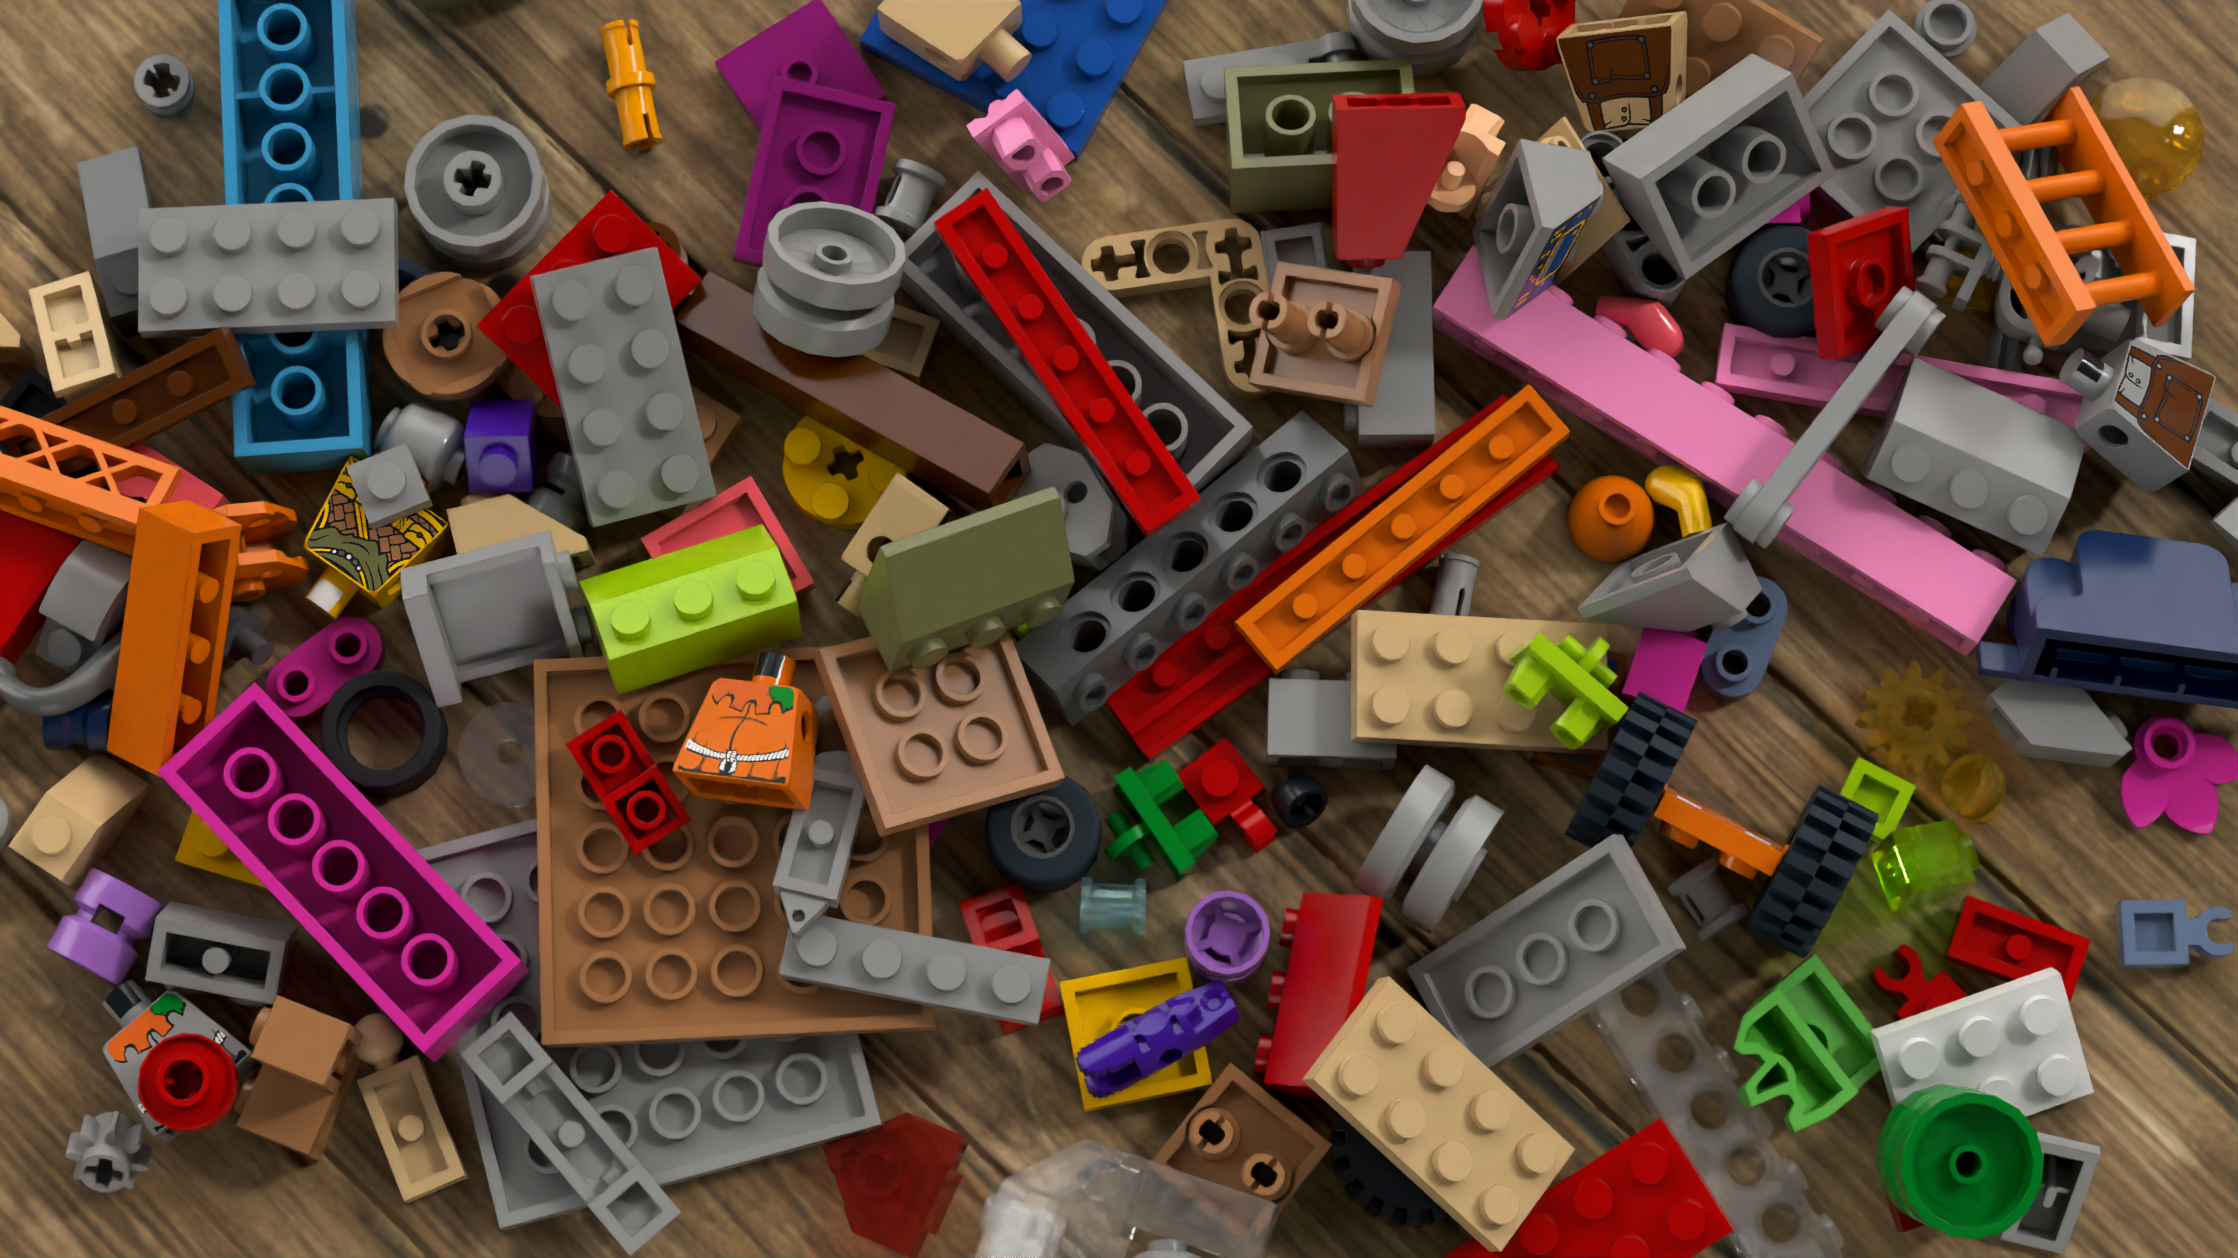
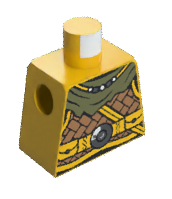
[303,456,454,620]

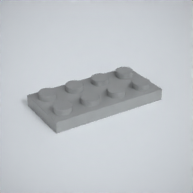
[138,198,399,339]
[529,247,717,527]
[1407,834,1687,1072]

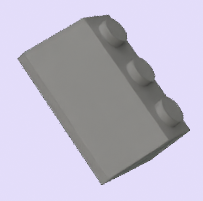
[1602,53,1836,280]
[1859,356,2086,557]

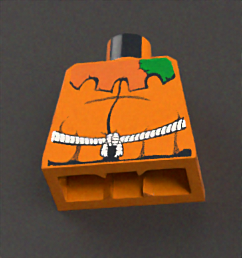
[673,651,819,811]

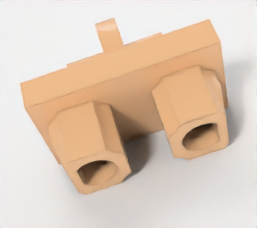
[1427,104,1506,219]

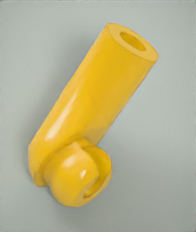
[1645,465,1713,539]

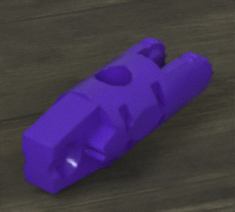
[1076,980,1240,1099]

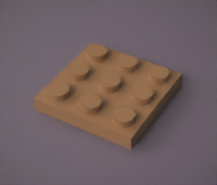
[814,630,1065,837]

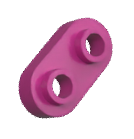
[266,616,386,722]

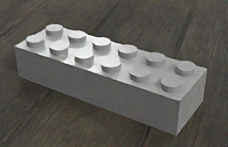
[900,171,1253,494]

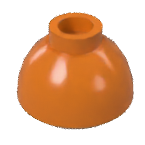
[1568,475,1656,563]

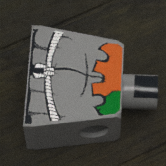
[102,980,260,1144]

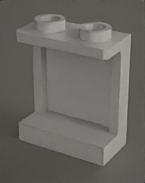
[400,530,594,708]

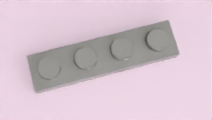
[779,915,1051,1027]

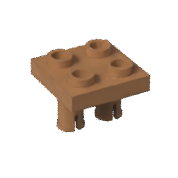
[1248,261,1402,408]
[1148,1063,1332,1248]

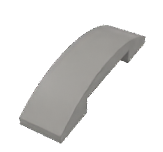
[460,1011,681,1256]

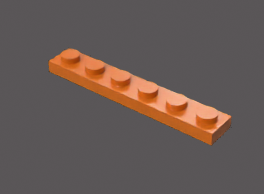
[1235,384,1571,675]

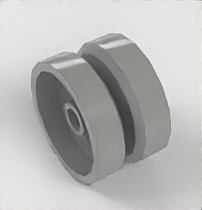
[1346,0,1483,76]
[404,114,553,272]
[753,201,906,357]
[1352,764,1504,934]

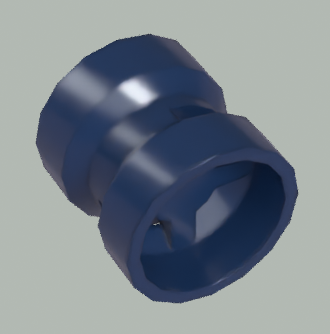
[42,690,114,755]

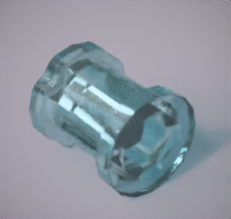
[1079,876,1146,936]

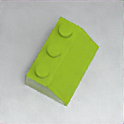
[579,524,803,695]

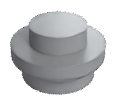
[1913,0,1977,59]

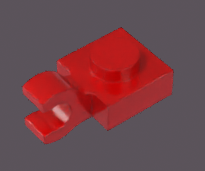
[1177,738,1277,854]

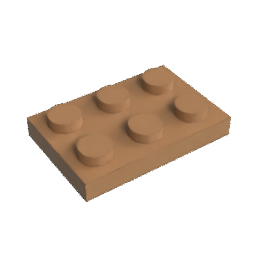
[1617,0,1824,100]

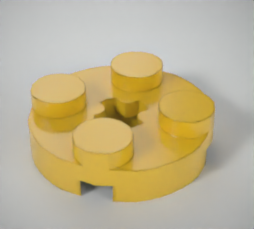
[782,416,909,530]

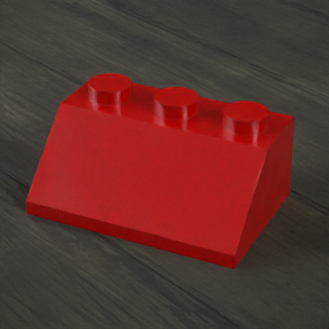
[1253,892,1383,1105]

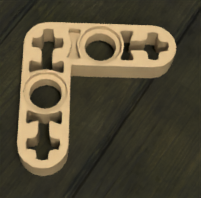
[1081,219,1273,400]

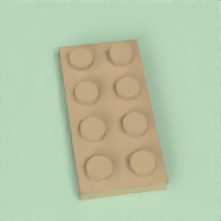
[1351,610,1608,755]
[1302,977,1575,1252]

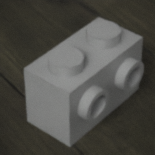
[145,901,299,1007]

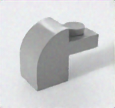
[35,539,133,674]

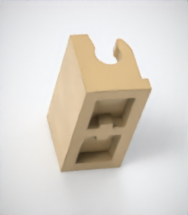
[29,271,126,404]

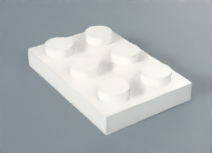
[1870,967,2094,1117]

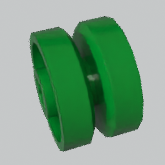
[1875,1084,2044,1239]

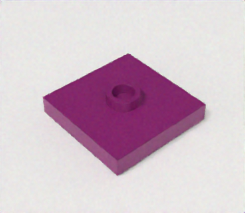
[715,0,887,134]

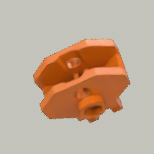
[211,501,309,603]

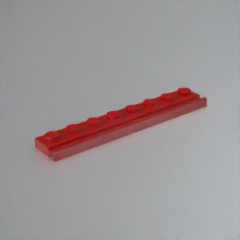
[1104,394,1560,764]

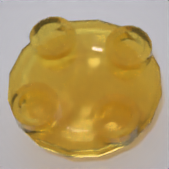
[2090,77,2205,201]

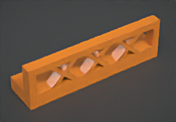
[0,405,182,556]

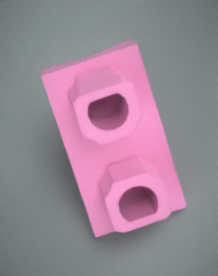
[966,89,1075,202]

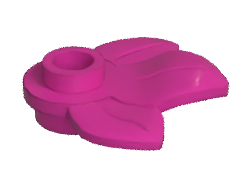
[2120,714,2238,835]

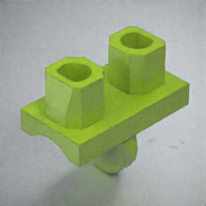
[1502,632,1629,750]

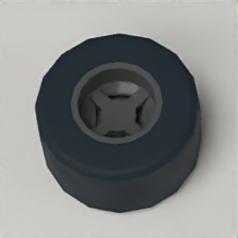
[1725,225,1816,338]
[985,775,1101,894]

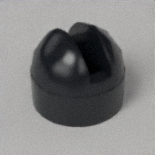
[1270,772,1328,829]

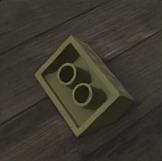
[1224,59,1415,213]
[856,486,1075,672]

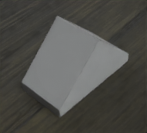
[1979,13,2110,126]
[2000,1132,2101,1254]

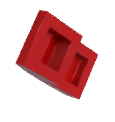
[959,883,1065,1035]

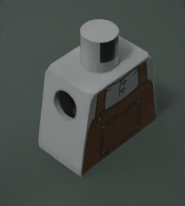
[2059,340,2216,495]

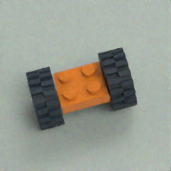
[1565,691,1879,959]

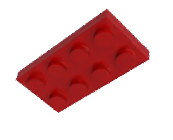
[1442,1117,1736,1258]

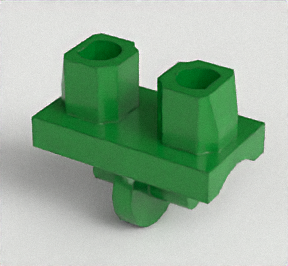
[1104,760,1219,883]

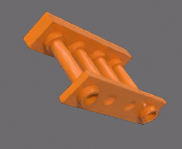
[1932,86,2196,347]

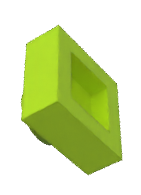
[1839,757,1916,847]

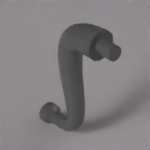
[0,602,273,716]

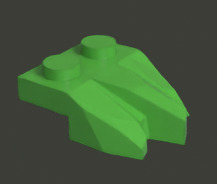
[1733,954,1881,1132]

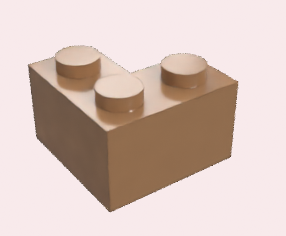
[235,995,363,1161]

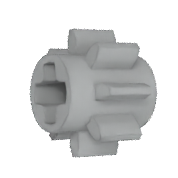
[65,1111,153,1193]

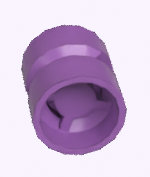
[46,867,166,986]
[1184,890,1270,987]

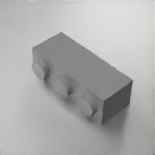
[1343,251,1435,451]

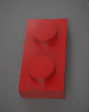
[1943,895,2091,1001]

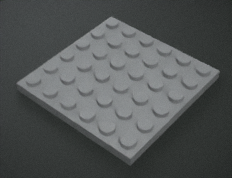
[416,818,883,1231]

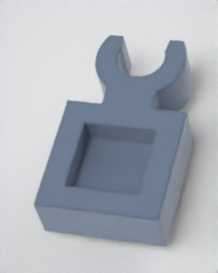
[2115,899,2234,969]

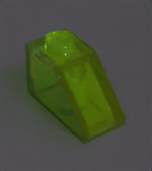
[1870,819,1979,914]

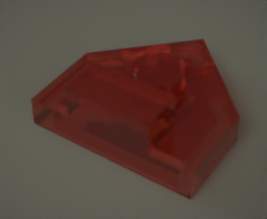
[823,1112,970,1258]

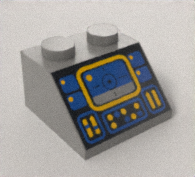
[1472,139,1603,320]

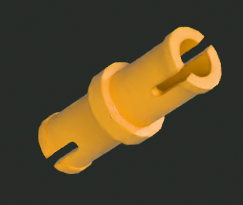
[599,19,663,151]

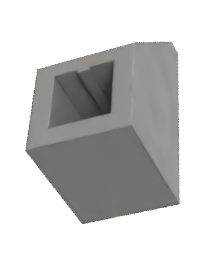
[1978,679,2132,768]

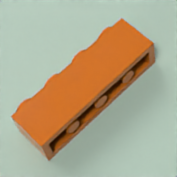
[106,500,242,777]

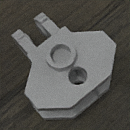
[1011,443,1131,574]

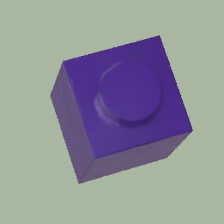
[464,399,540,493]

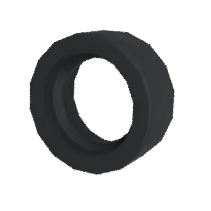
[320,670,448,797]

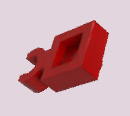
[1869,944,1967,1021]

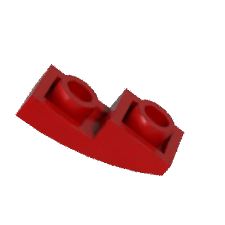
[565,709,691,855]

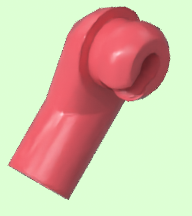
[1596,295,1684,358]

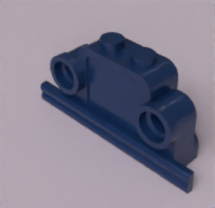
[1976,530,2238,709]

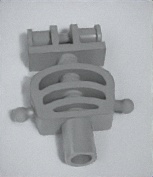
[1915,195,2132,365]

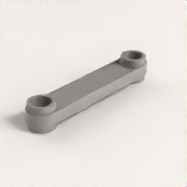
[1723,285,1946,549]

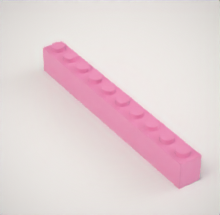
[1432,245,2017,656]

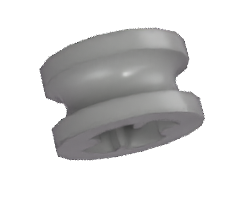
[134,54,195,117]

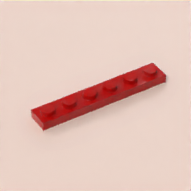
[933,188,1201,538]

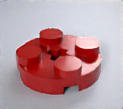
[1483,0,1576,71]

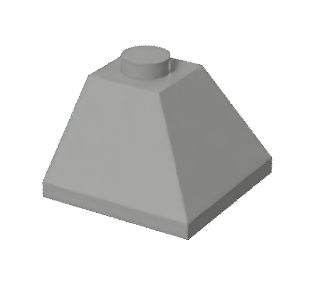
[1578,522,1762,632]

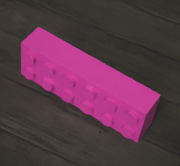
[157,682,531,1063]

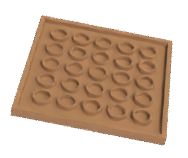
[533,646,937,1048]

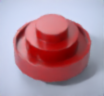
[137,1033,239,1133]

